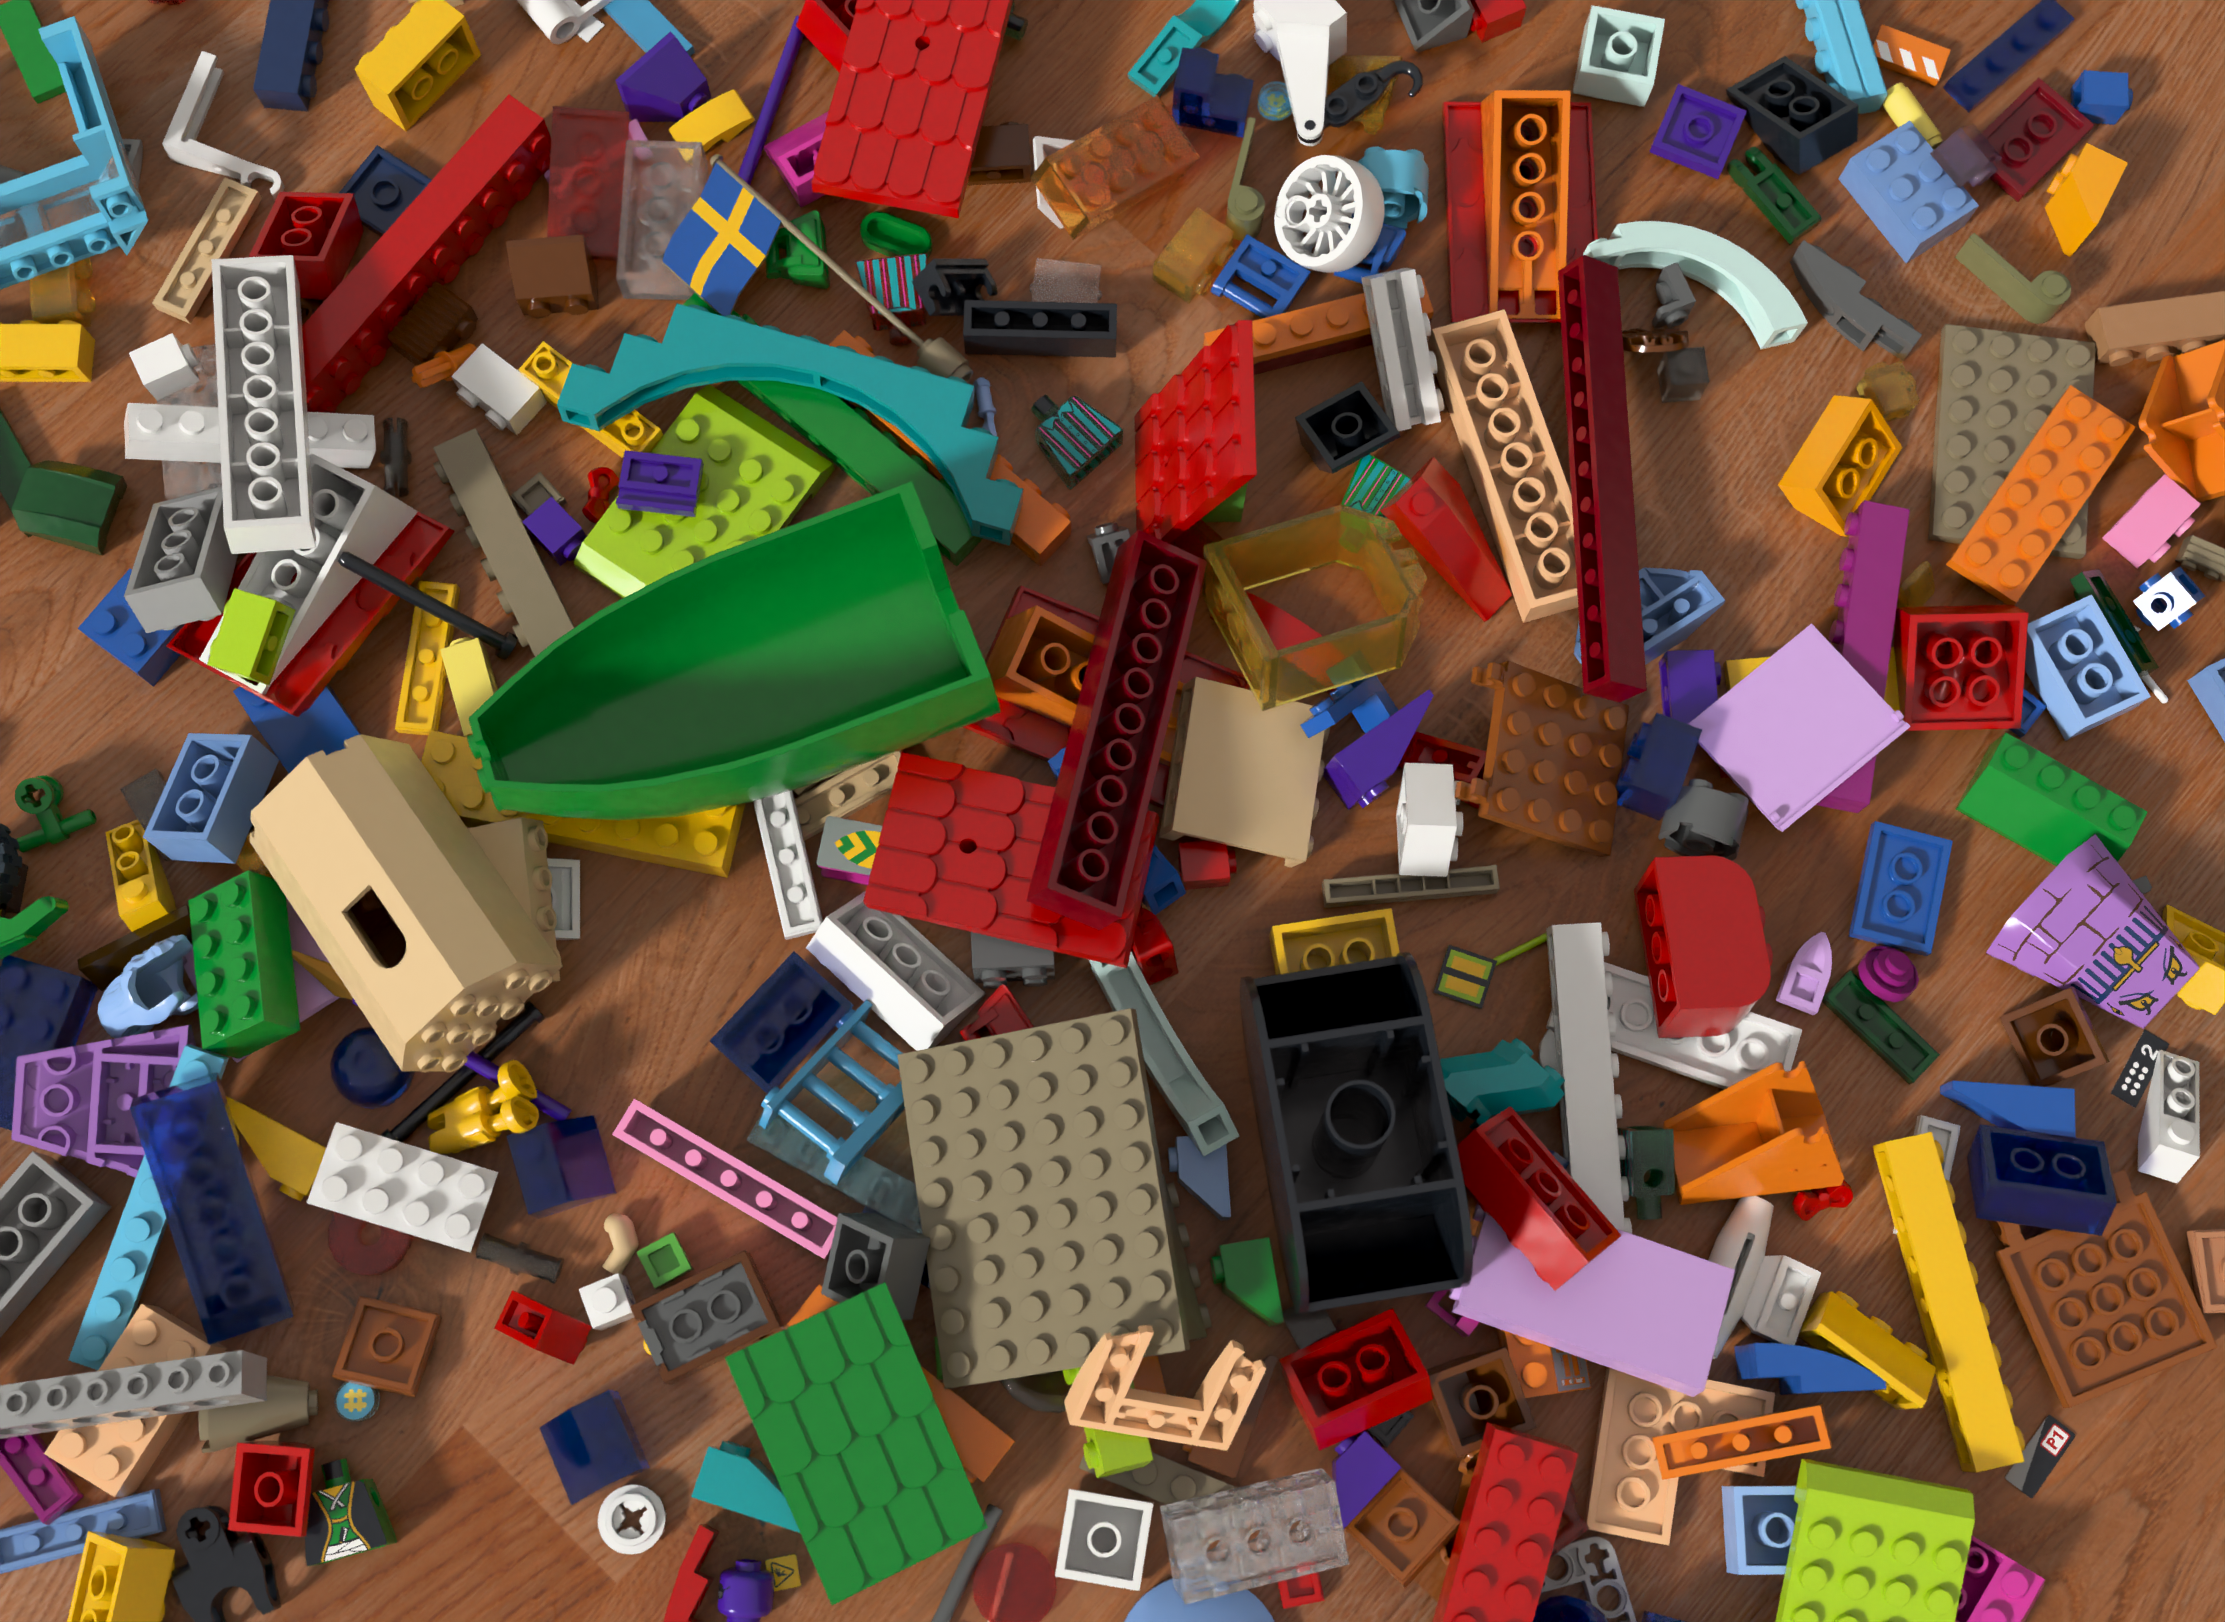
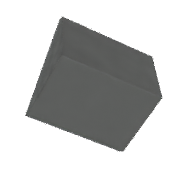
[1394,0,1474,52]

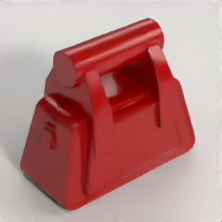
[1131,906,1179,986]
[959,984,1034,1041]

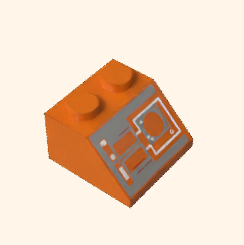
[1496,1328,1592,1398]

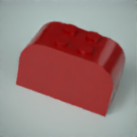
[1634,856,1773,1038]

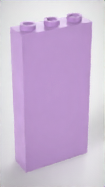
[1449,1201,1735,1397]

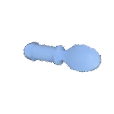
[974,377,997,436]

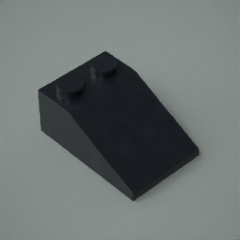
[1727,56,1859,175]

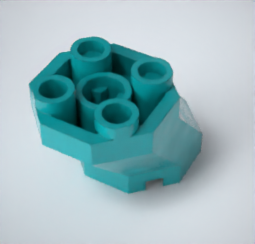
[1440,1038,1565,1130]

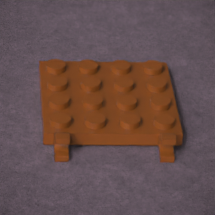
[1454,661,1629,857]
[1988,1169,2218,1408]

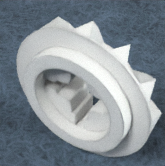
[598,1485,667,1554]

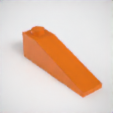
[1652,1403,1833,1480]

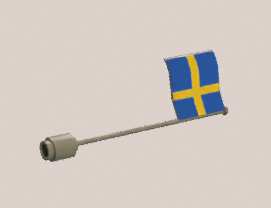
[662,154,974,383]

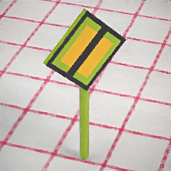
[1433,932,1547,1009]

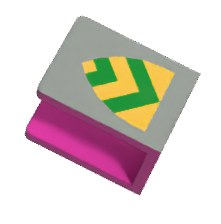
[816,816,882,885]

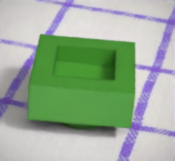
[636,1232,694,1289]

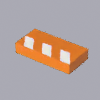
[1873,24,1951,86]

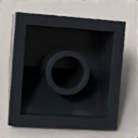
[1295,381,1400,474]

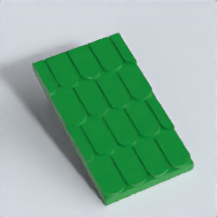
[724,1282,988,1605]

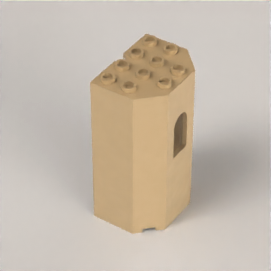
[250,734,563,1073]

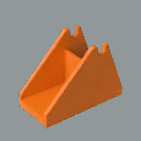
[2139,340,2225,503]
[1661,1061,1844,1205]

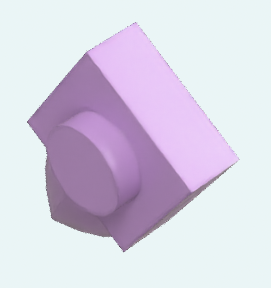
[1776,932,1832,1015]

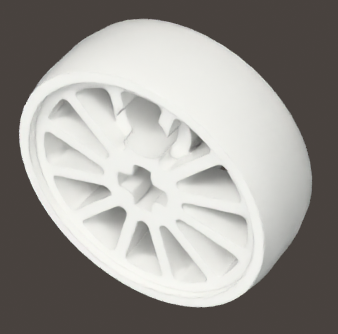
[1274,155,1385,273]

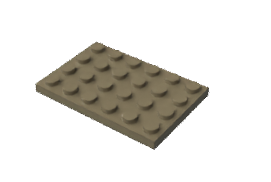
[1928,324,2096,560]

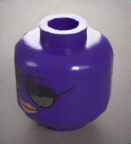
[717,1559,775,1622]

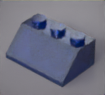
[710,951,854,1094]

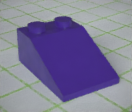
[1323,690,1434,810]

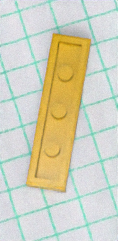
[395,581,460,735]

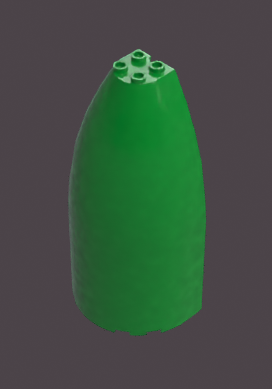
[467,481,1001,820]

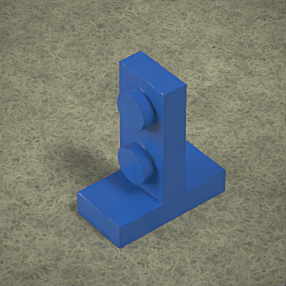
[1300,647,1399,738]

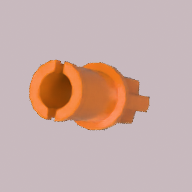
[411,343,477,388]

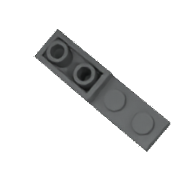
[1790,240,1922,361]

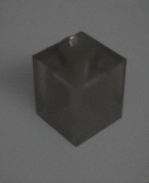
[1657,347,1709,403]

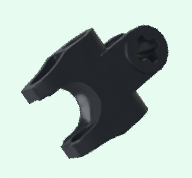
[172,1505,281,1622]

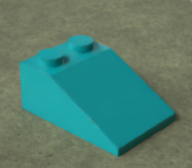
[691,1441,800,1533]

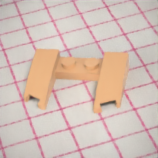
[1064,1325,1266,1451]

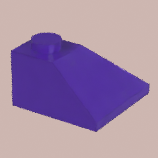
[616,32,712,122]

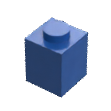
[2071,70,2133,125]

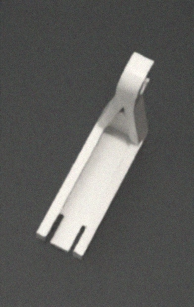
[162,51,284,200]

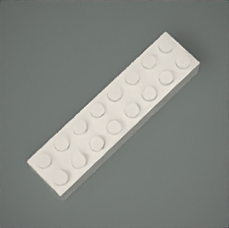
[211,255,316,554]

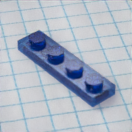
[1943,0,2075,112]

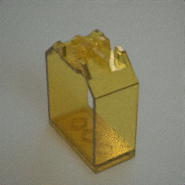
[1202,504,1427,711]

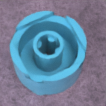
[1354,146,1429,229]

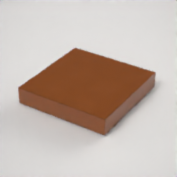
[332,1296,442,1398]
[1344,1468,1460,1588]

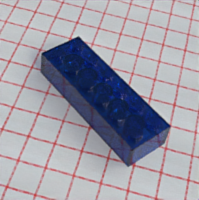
[130,1072,294,1345]

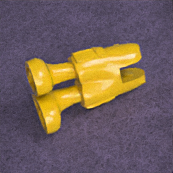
[427,1060,539,1154]

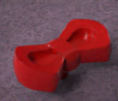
[582,467,619,524]
[1792,1180,1853,1221]

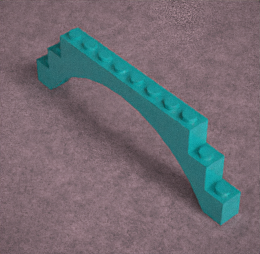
[557,303,1023,546]

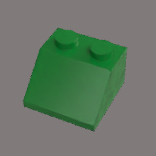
[1210,1237,1284,1327]

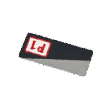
[2006,1415,2075,1498]

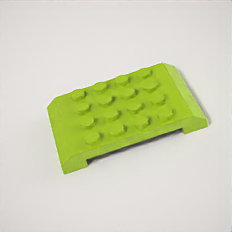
[573,384,835,599]
[1775,1458,1975,1622]

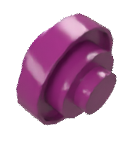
[1858,946,1919,1002]

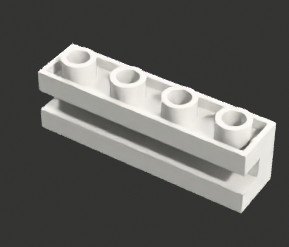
[1361,268,1444,431]

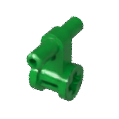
[15,775,97,853]

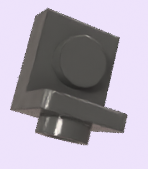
[1652,262,1696,328]
[1087,522,1131,584]

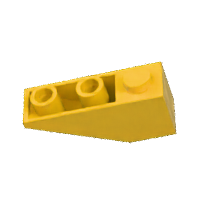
[105,817,176,932]

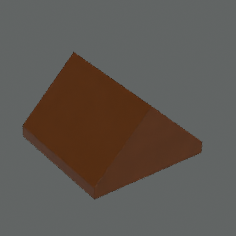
[2000,986,2110,1087]

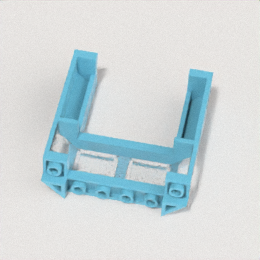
[0,16,149,290]

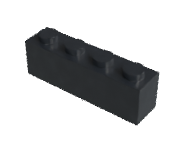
[963,300,1117,358]

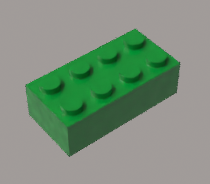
[188,870,300,1059]

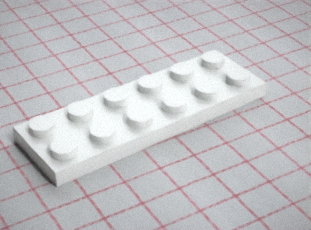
[1546,962,1802,1089]

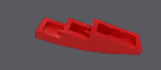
[664,1524,720,1622]

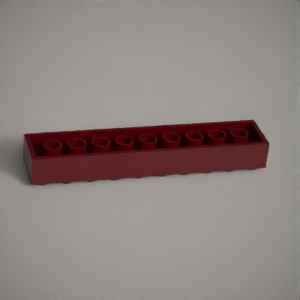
[1026,530,1207,930]

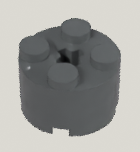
[1658,779,1749,861]

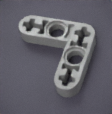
[1541,1536,1637,1622]

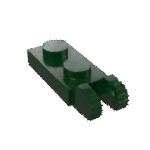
[1727,147,1822,244]

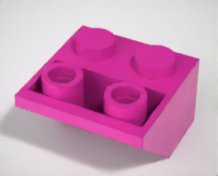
[763,112,828,208]
[1955,1536,2045,1622]

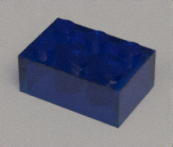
[1967,1124,2117,1236]

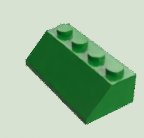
[1955,732,2148,866]

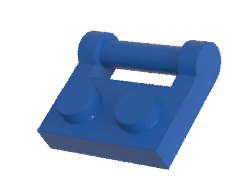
[1211,234,1310,318]

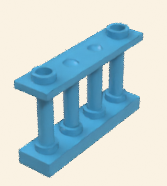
[759,1000,905,1185]

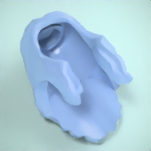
[97,934,198,1038]

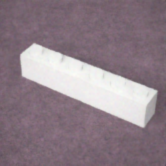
[124,403,376,469]

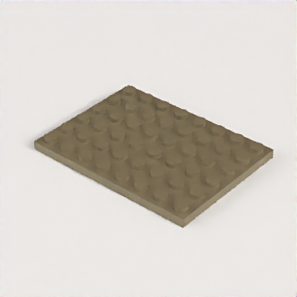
[897,1008,1190,1389]

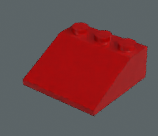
[1894,605,2029,731]

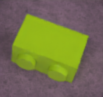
[207,588,296,686]

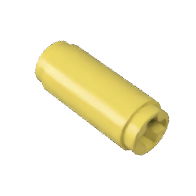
[1883,82,1944,151]

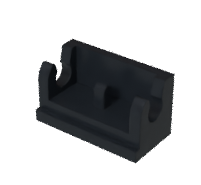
[912,259,997,316]

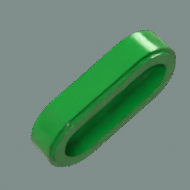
[860,211,932,265]

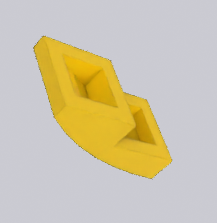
[668,89,756,162]

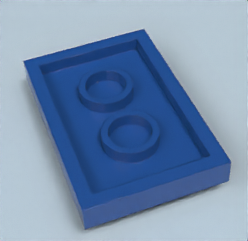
[1848,821,1953,956]

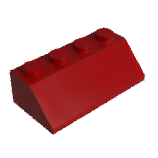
[1457,1106,1622,1291]

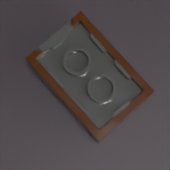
[630,1250,785,1385]

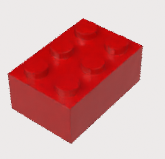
[249,192,364,300]
[1279,1308,1433,1451]

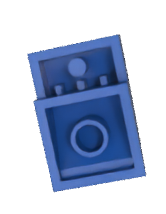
[1734,1343,1886,1395]

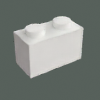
[452,343,547,435]

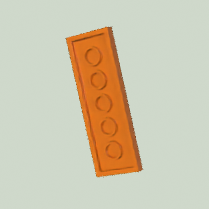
[1946,385,2136,605]

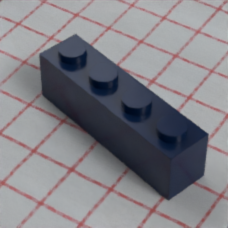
[253,0,329,112]

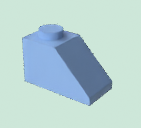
[1168,1136,1231,1221]

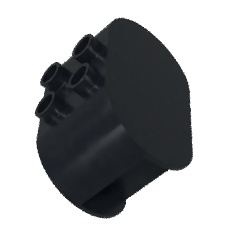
[1240,952,1473,1314]

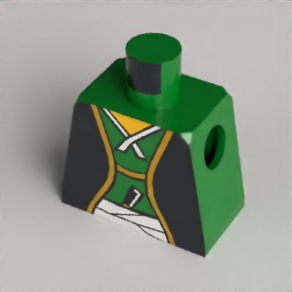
[305,1459,397,1566]

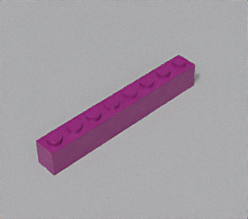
[1816,500,1910,813]

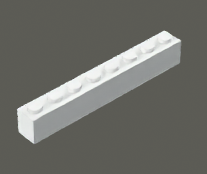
[1546,922,1632,1234]

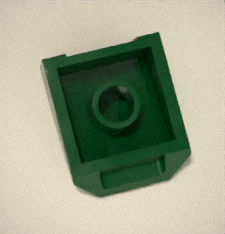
[11,460,127,556]

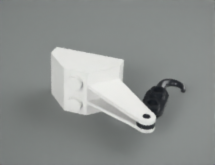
[1253,0,1423,146]

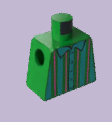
[1338,454,1411,550]

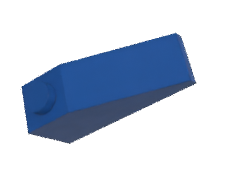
[1940,1081,2076,1148]

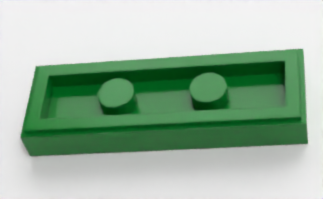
[0,0,66,104]

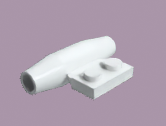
[1708,1196,1822,1359]

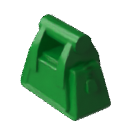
[765,210,830,289]

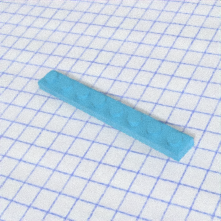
[68,1044,229,1370]

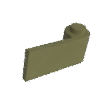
[1225,117,1265,241]
[1955,233,2071,324]

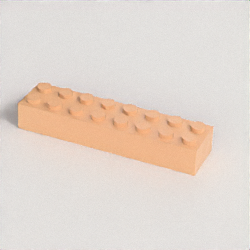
[1428,309,1578,623]

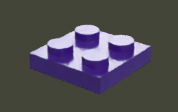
[1649,84,1747,179]

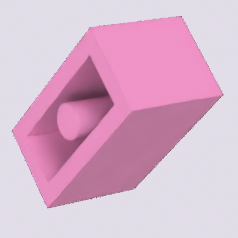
[2102,474,2201,568]

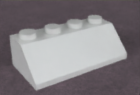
[806,891,986,1051]

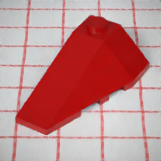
[1380,457,1512,622]

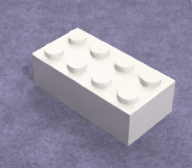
[307,1122,498,1253]

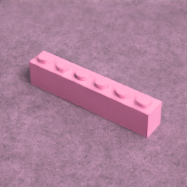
[612,1099,838,1261]

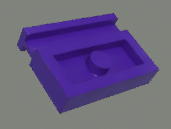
[616,450,704,517]

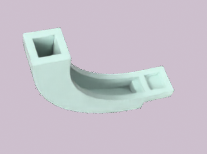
[1583,221,1808,349]
[1088,952,1239,1156]

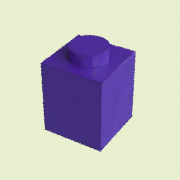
[522,497,587,566]

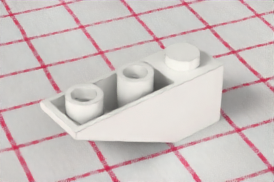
[2137,1050,2200,1183]

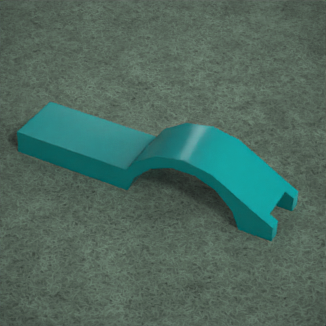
[1128,0,1241,100]

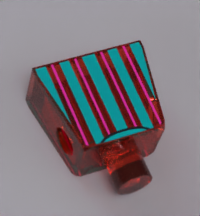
[855,253,928,346]

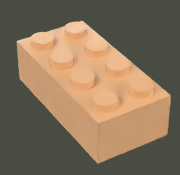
[44,1304,227,1497]

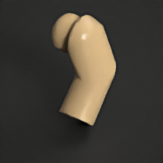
[602,1213,639,1274]

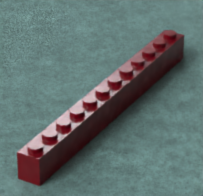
[1558,255,1647,703]

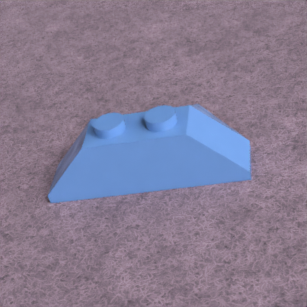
[1573,567,1725,665]

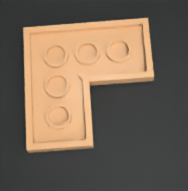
[1583,1367,1775,1546]

